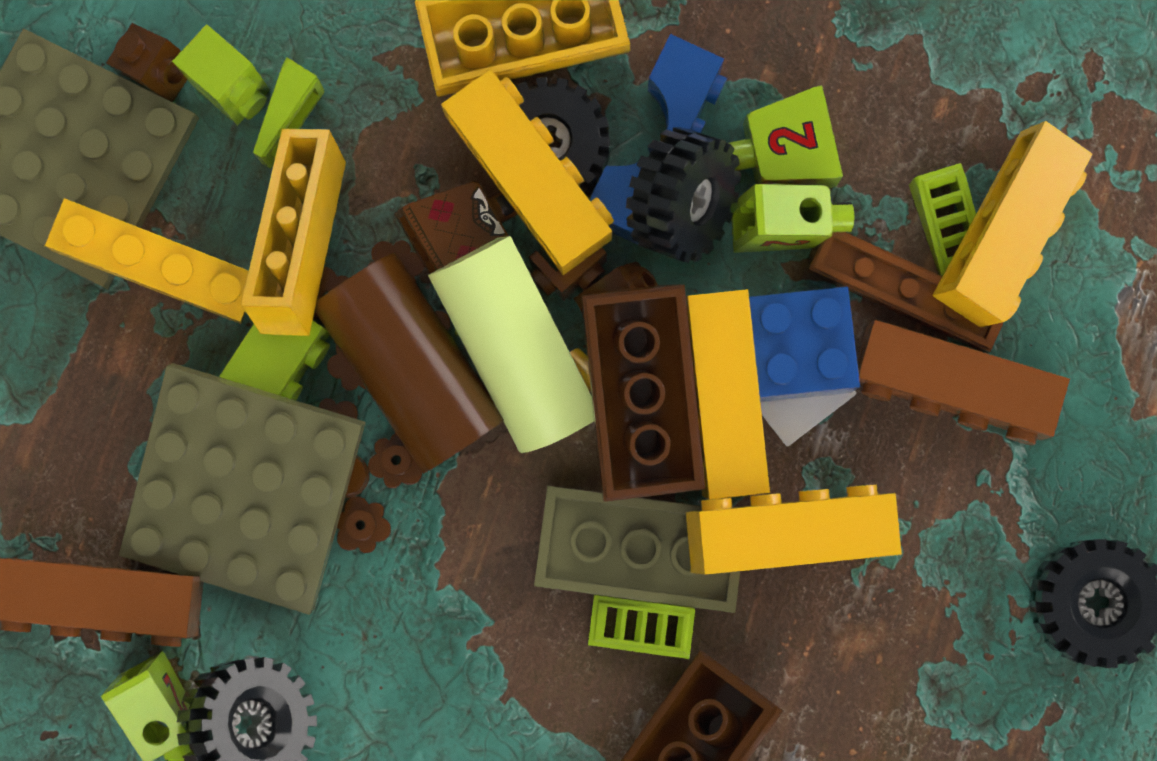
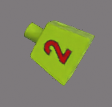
[728,85,843,188]
[731,184,854,253]
[101,650,191,761]

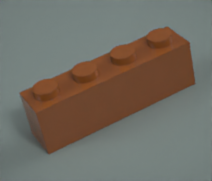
[857,320,1070,445]
[0,558,204,647]

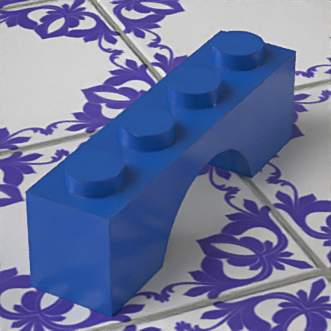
[590,34,727,244]

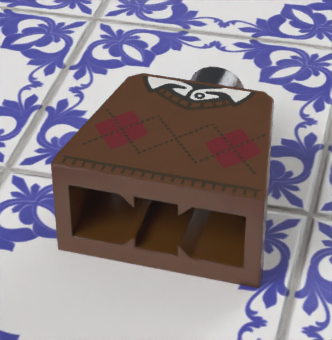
[394,181,518,274]

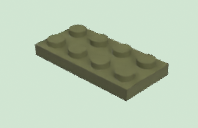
[534,486,740,613]

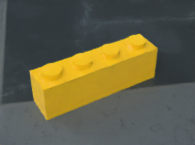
[441,68,614,275]
[932,121,1092,327]
[241,129,346,336]
[45,198,249,324]
[686,289,770,500]
[686,484,902,575]

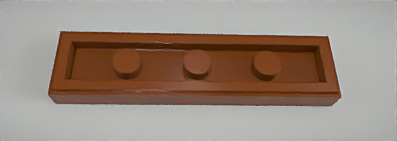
[807,232,1004,354]

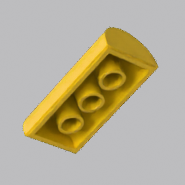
[415,0,630,97]

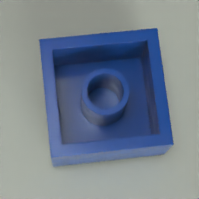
[749,287,860,402]

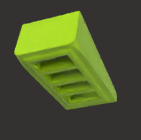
[253,57,325,169]
[909,163,976,276]
[588,595,695,659]

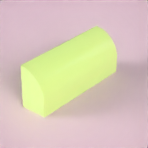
[428,236,594,453]

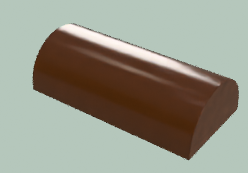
[314,252,504,474]
[581,284,705,502]
[621,650,783,761]

